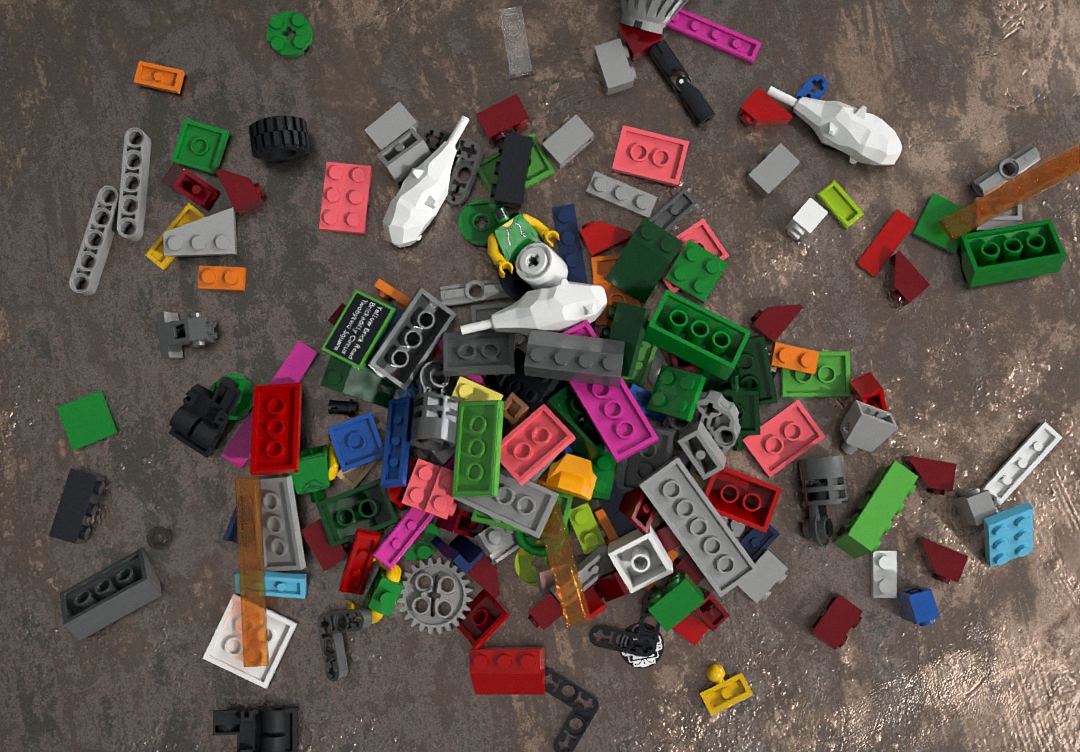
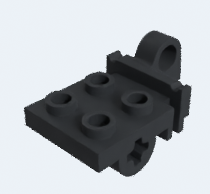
[484,348,560,412]
[169,377,243,458]
[213,707,297,752]

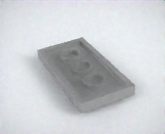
[453,467,559,538]
[248,475,306,571]

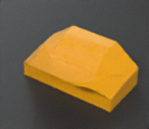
[544,453,597,501]

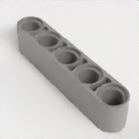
[117,127,151,242]
[69,186,120,296]

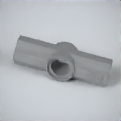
[971,144,1041,197]
[440,279,510,306]

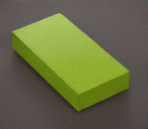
[816,180,864,230]

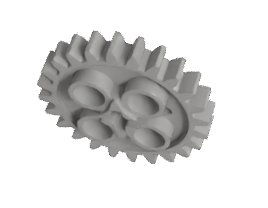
[397,558,474,634]

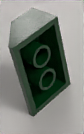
[600,301,651,378]

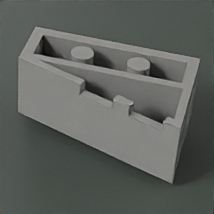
[163,207,237,257]

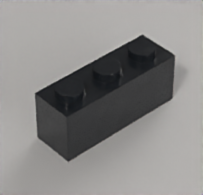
[491,133,533,209]
[49,468,105,544]

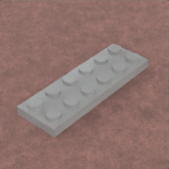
[638,455,759,597]

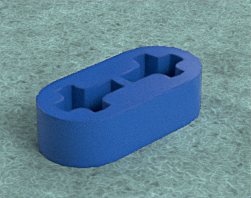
[792,75,828,110]

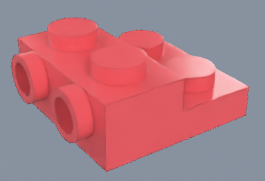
[401,458,457,520]

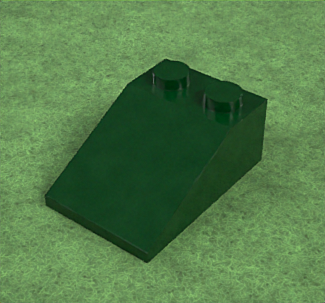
[605,218,683,304]
[321,354,397,408]
[547,384,607,461]
[316,478,401,548]

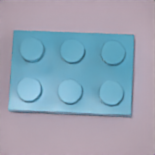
[984,501,1033,568]

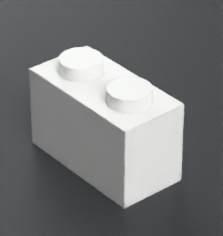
[785,197,828,242]

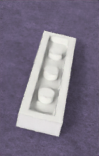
[980,422,1063,505]

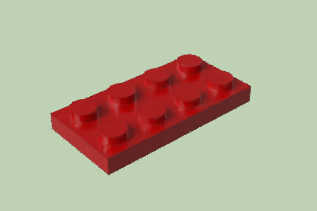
[250,383,302,476]

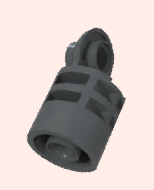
[410,360,460,451]
[799,455,849,548]

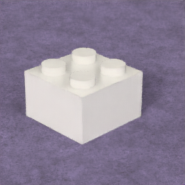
[608,525,673,594]

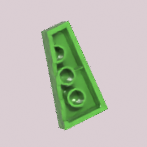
[832,460,918,559]

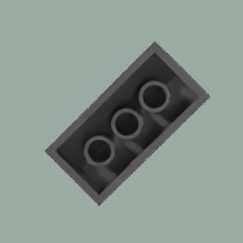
[367,287,457,391]
[524,330,625,387]
[60,548,162,641]

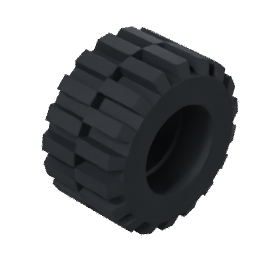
[249,116,310,161]

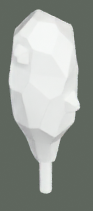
[767,86,902,165]
[382,116,469,248]
[460,278,607,335]

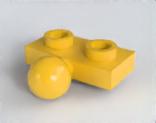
[700,664,753,716]

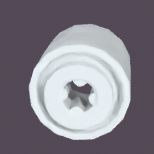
[515,243,568,290]

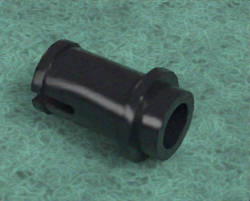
[328,399,359,417]

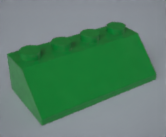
[960,219,1067,287]
[643,289,751,381]

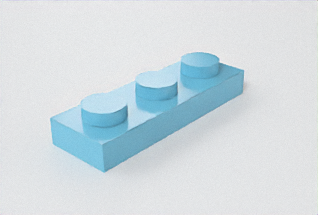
[235,569,307,599]

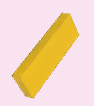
[145,203,206,270]

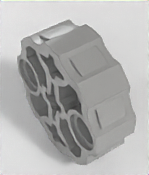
[669,390,741,455]

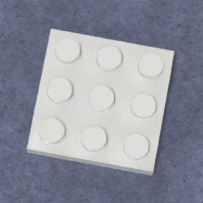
[203,593,298,689]

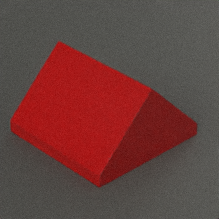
[457,589,511,650]

